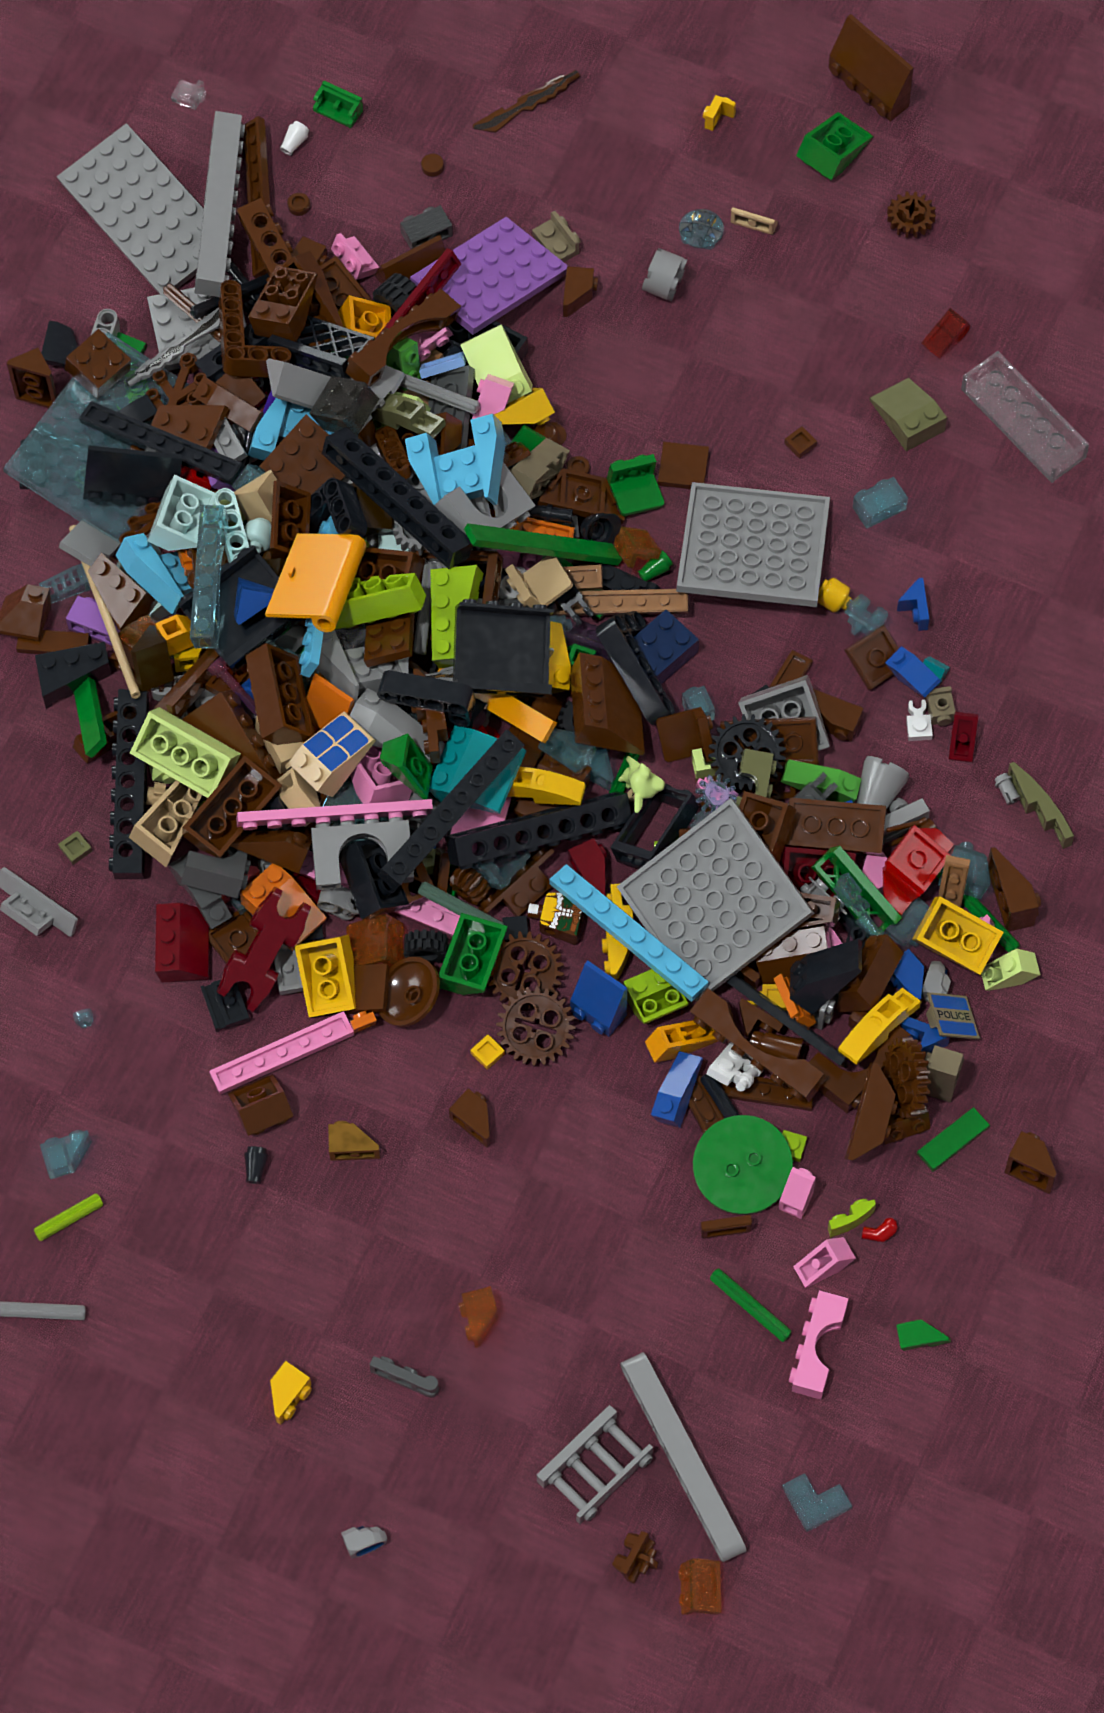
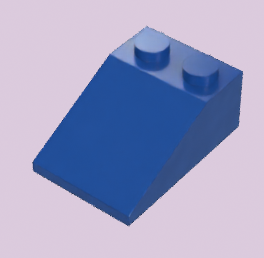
[570,960,627,1037]

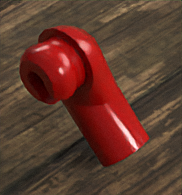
[862,1218,898,1242]

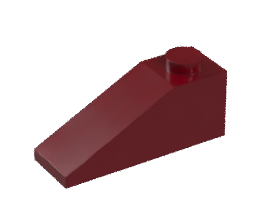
[568,838,607,896]

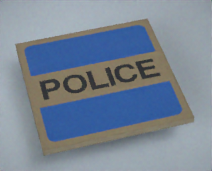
[926,992,980,1040]

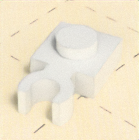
[906,700,933,741]

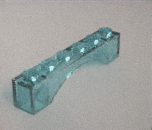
[190,505,229,648]

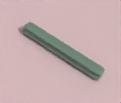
[418,882,504,925]

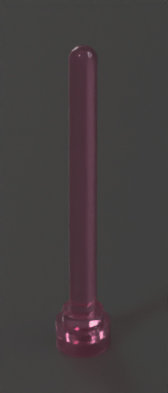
[207,656,257,716]

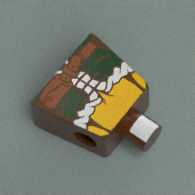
[527,893,584,945]

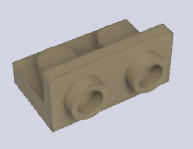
[532,211,581,262]

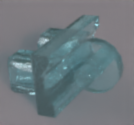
[844,594,888,635]

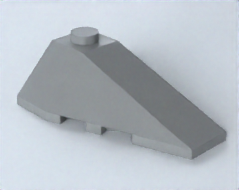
[350,688,446,762]

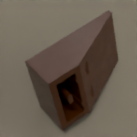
[248,266,318,342]

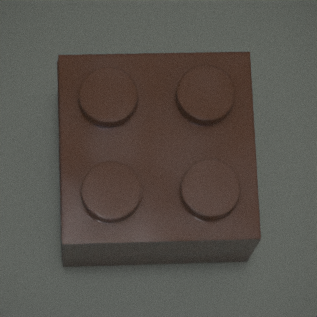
[65,329,131,400]

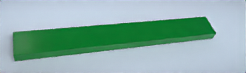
[464,523,622,565]

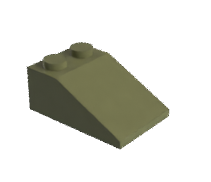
[870,378,947,451]

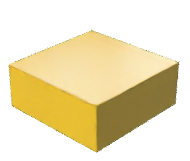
[470,1035,505,1070]

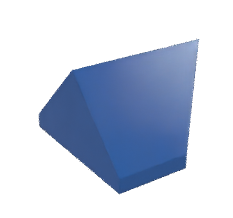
[234,577,274,625]

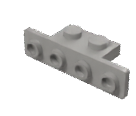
[0,867,78,937]

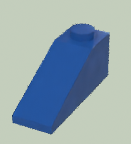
[651,1051,703,1128]

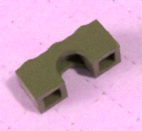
[735,749,777,807]

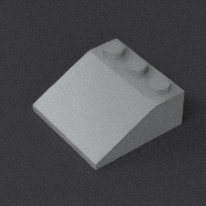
[738,675,830,750]

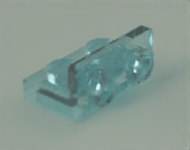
[885,897,929,951]

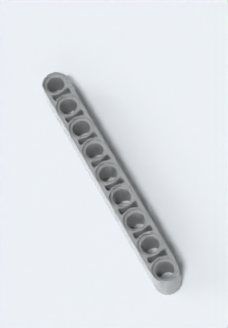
[620,1352,746,1563]

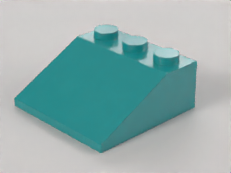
[429,726,526,814]

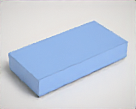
[419,351,467,379]

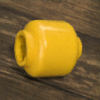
[818,578,852,613]

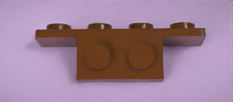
[477,847,555,916]

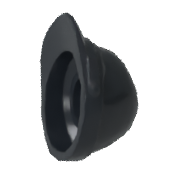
[580,513,621,543]

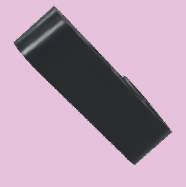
[377,670,476,727]

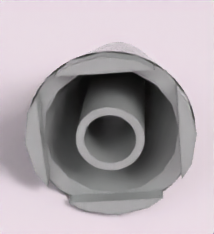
[856,756,909,809]

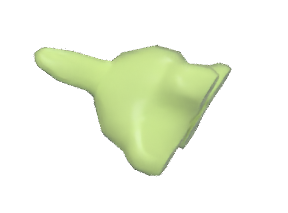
[618,756,665,813]

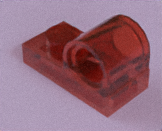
[921,308,971,359]

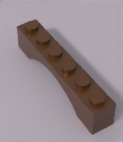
[346,289,461,390]
[690,988,827,1102]

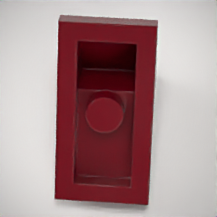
[949,711,979,762]

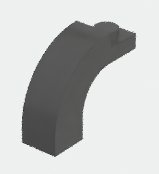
[168,853,232,929]

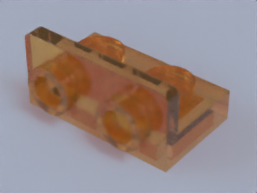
[614,526,661,568]
[679,1558,721,1615]

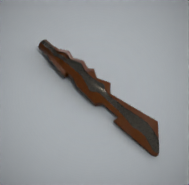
[473,70,580,133]

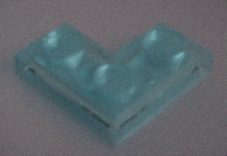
[782,1473,852,1532]

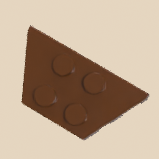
[537,468,625,525]

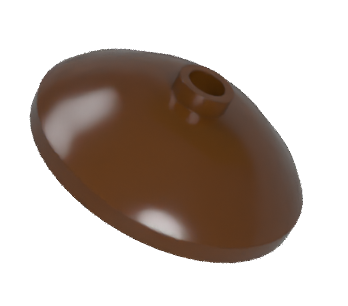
[379,957,440,1027]

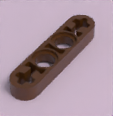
[375,426,412,479]

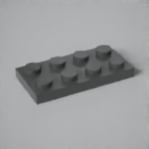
[428,365,475,452]

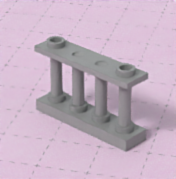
[536,1405,653,1524]

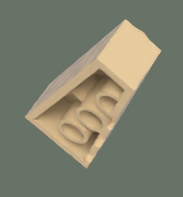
[129,780,202,867]

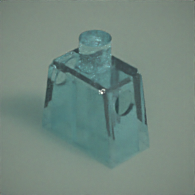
[938,842,991,899]

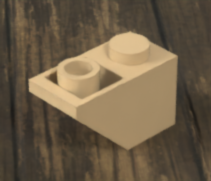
[276,767,321,827]

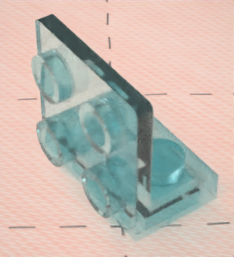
[471,850,531,890]

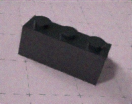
[339,840,413,920]

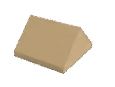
[234,470,277,523]

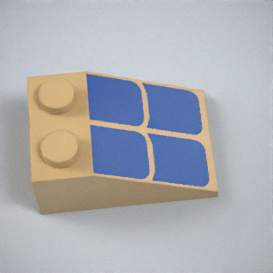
[288,712,376,797]

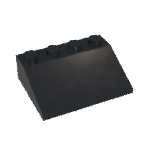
[83,445,182,507]

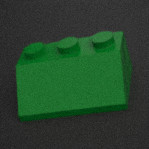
[439,913,508,995]

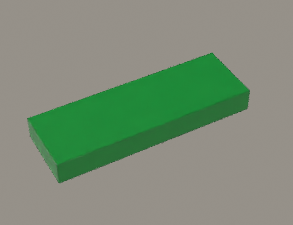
[917,1107,990,1172]

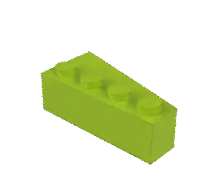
[430,565,484,669]

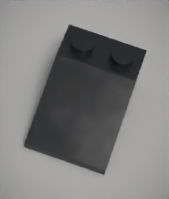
[790,939,862,1015]

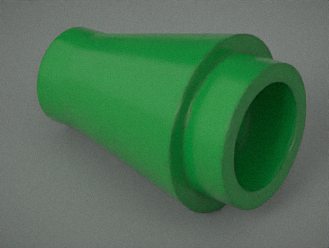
[638,550,673,582]

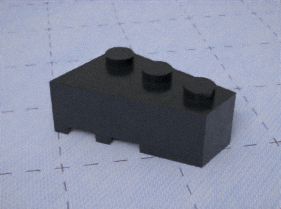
[35,642,112,709]

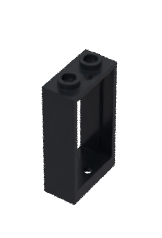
[610,784,699,869]

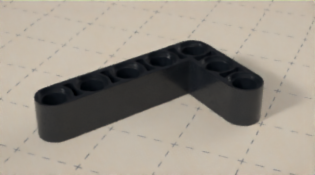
[264,478,367,556]
[596,611,675,726]

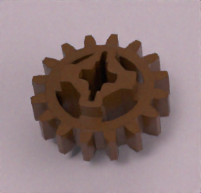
[887,191,936,238]

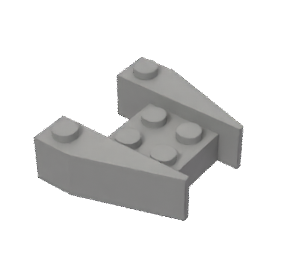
[316,630,409,705]

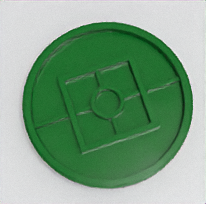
[693,1115,793,1215]

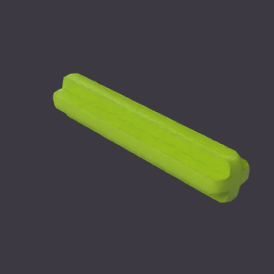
[34,1193,103,1241]

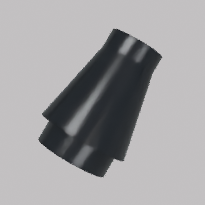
[244,1146,269,1184]

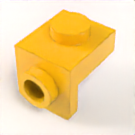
[703,95,736,131]

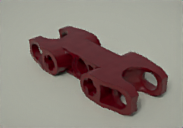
[217,887,311,1012]

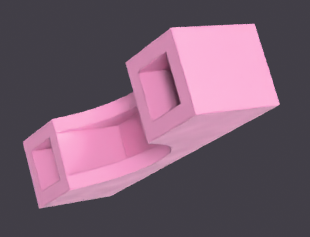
[789,1290,849,1400]

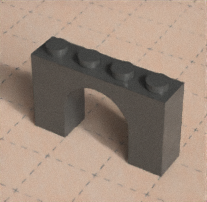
[181,806,251,898]

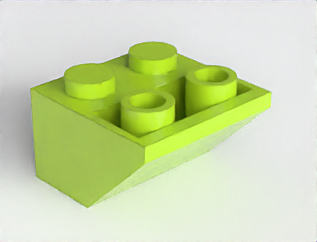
[623,969,688,1024]

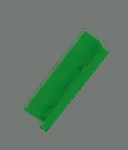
[812,846,902,936]

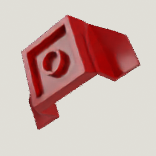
[882,825,954,916]

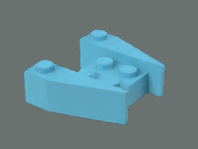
[248,392,342,461]
[405,414,506,505]
[116,530,218,615]

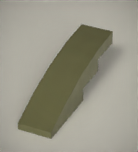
[1007,762,1074,848]

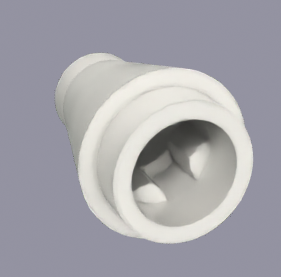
[280,121,309,156]

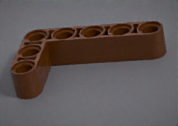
[219,280,291,377]

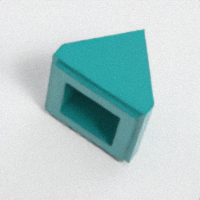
[923,656,950,686]

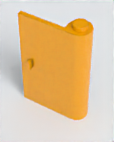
[265,533,367,632]

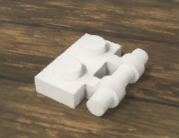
[706,1043,764,1091]

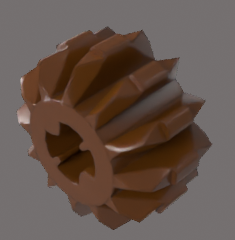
[448,868,490,905]

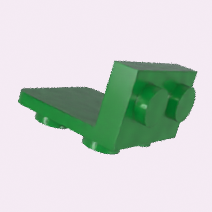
[607,454,664,516]

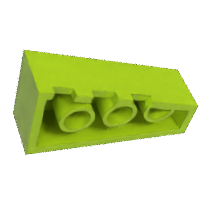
[335,573,426,630]

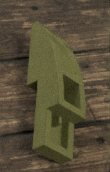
[371,394,446,438]

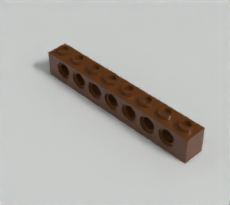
[237,198,339,353]

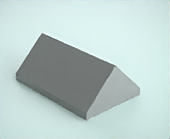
[266,359,343,415]

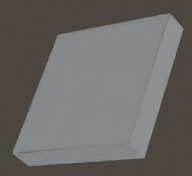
[59,519,121,567]

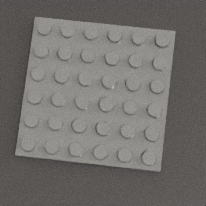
[676,482,830,607]
[617,798,815,1001]

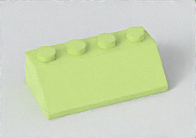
[130,707,241,798]

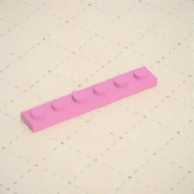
[209,1011,354,1095]

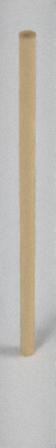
[69,525,141,699]

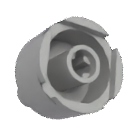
[642,248,687,301]

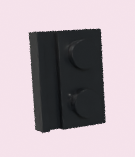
[200,980,250,1033]

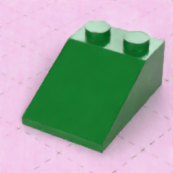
[796,112,873,180]

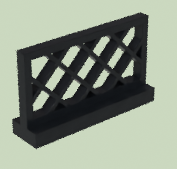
[267,316,375,382]

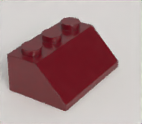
[779,847,856,900]
[155,903,210,983]

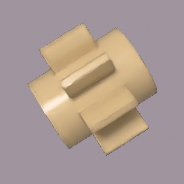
[146,782,167,806]

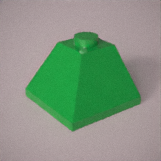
[380,733,433,800]

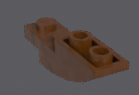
[411,669,448,763]

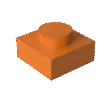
[350,1011,377,1033]

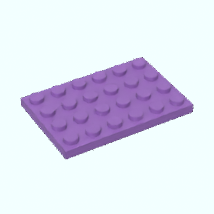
[410,217,568,335]

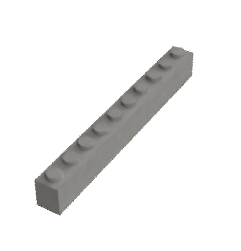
[194,111,245,297]

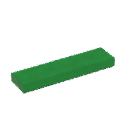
[74,677,107,758]

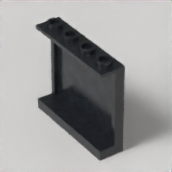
[178,545,304,673]
[453,599,554,698]

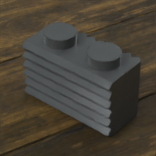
[400,205,453,249]

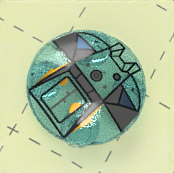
[679,209,724,249]

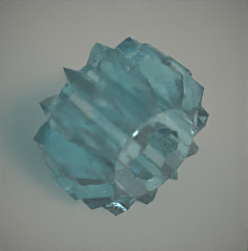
[695,774,736,814]

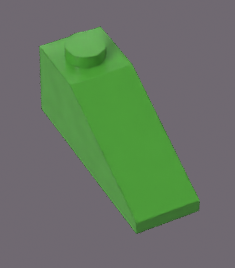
[781,759,861,802]

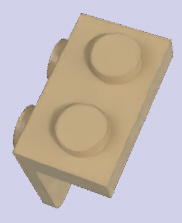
[505,556,573,608]

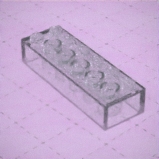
[961,351,1089,483]

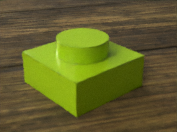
[782,1130,807,1162]

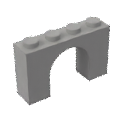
[434,462,536,550]
[311,817,414,890]

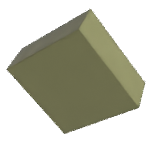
[58,831,92,865]

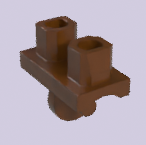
[612,1531,659,1584]

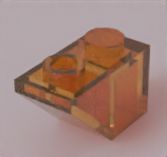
[458,1286,498,1348]

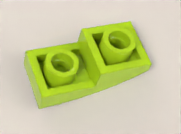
[828,1199,876,1238]

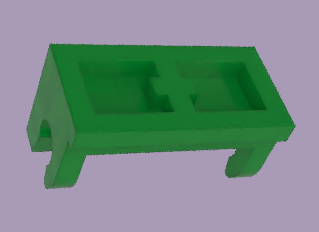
[313,81,363,128]

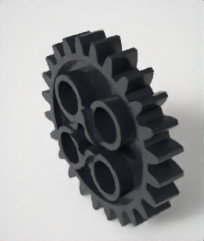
[708,714,786,792]

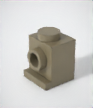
[926,686,955,726]

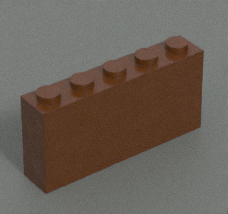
[181,690,282,801]

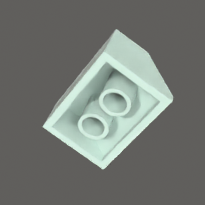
[147,474,216,551]

